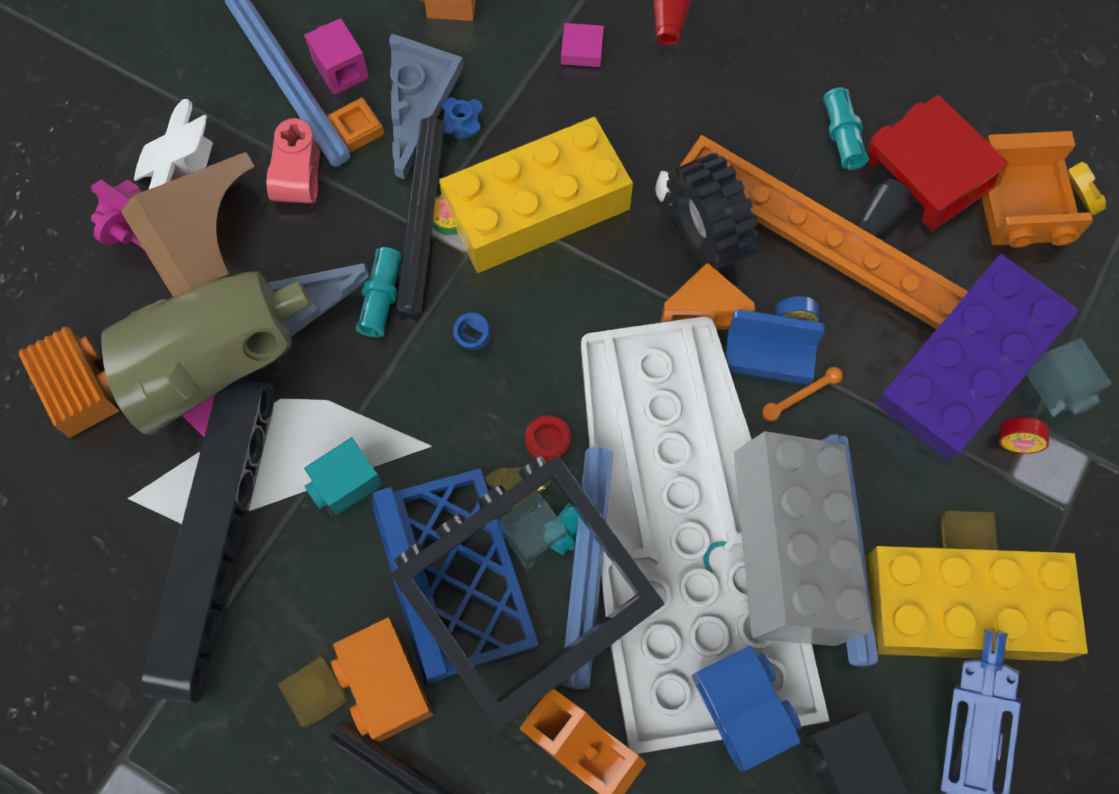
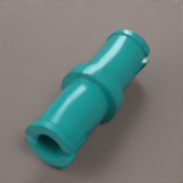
[823,87,869,170]
[356,247,403,338]

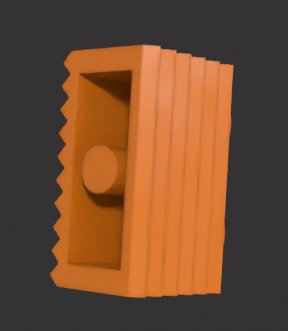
[18,327,120,438]

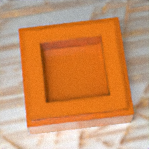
[327,97,385,153]

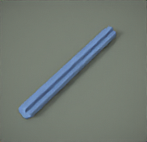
[225,0,350,167]

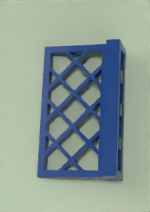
[372,468,539,687]

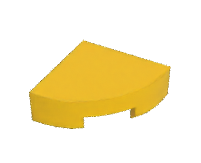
[1068,162,1107,216]

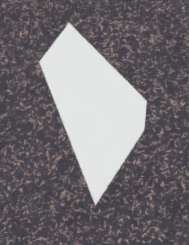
[128,399,432,524]

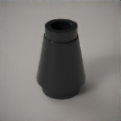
[856,179,913,238]

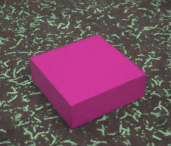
[561,23,604,67]

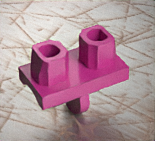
[91,179,143,249]

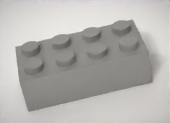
[734,431,872,646]

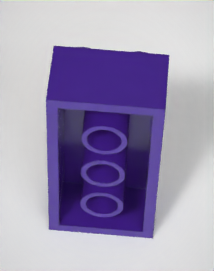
[875,254,1079,460]

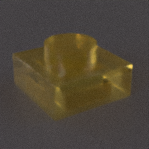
[941,511,998,550]
[278,657,349,729]

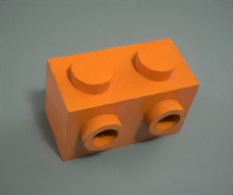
[331,617,434,742]

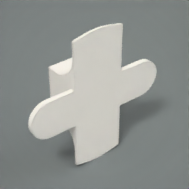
[134,99,213,189]

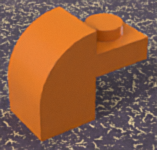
[519,689,646,794]

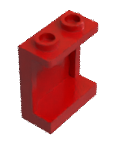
[868,94,1009,232]

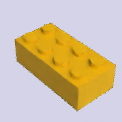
[439,117,633,273]
[865,546,1088,661]

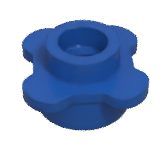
[442,98,483,139]

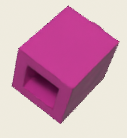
[304,18,369,95]

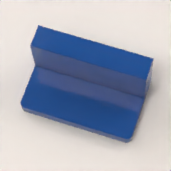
[724,309,825,385]

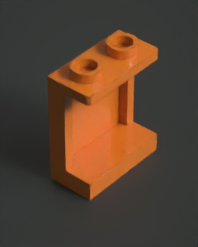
[982,131,1093,248]

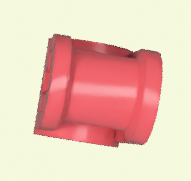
[267,118,321,204]

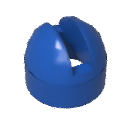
[453,313,491,350]

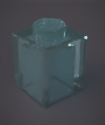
[1026,338,1112,417]

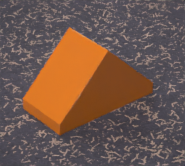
[661,263,755,329]

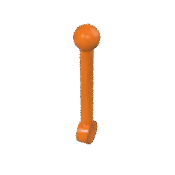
[762,367,843,423]

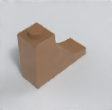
[121,152,255,297]

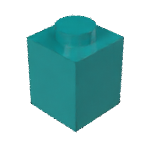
[304,437,383,516]

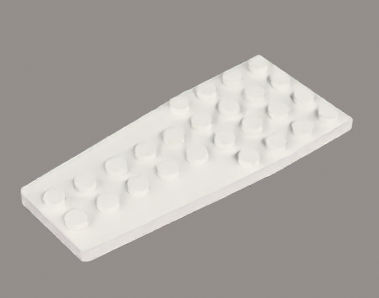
[581,316,829,754]

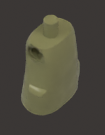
[101,271,312,436]

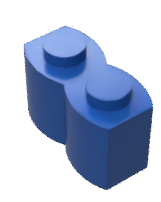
[691,645,801,771]

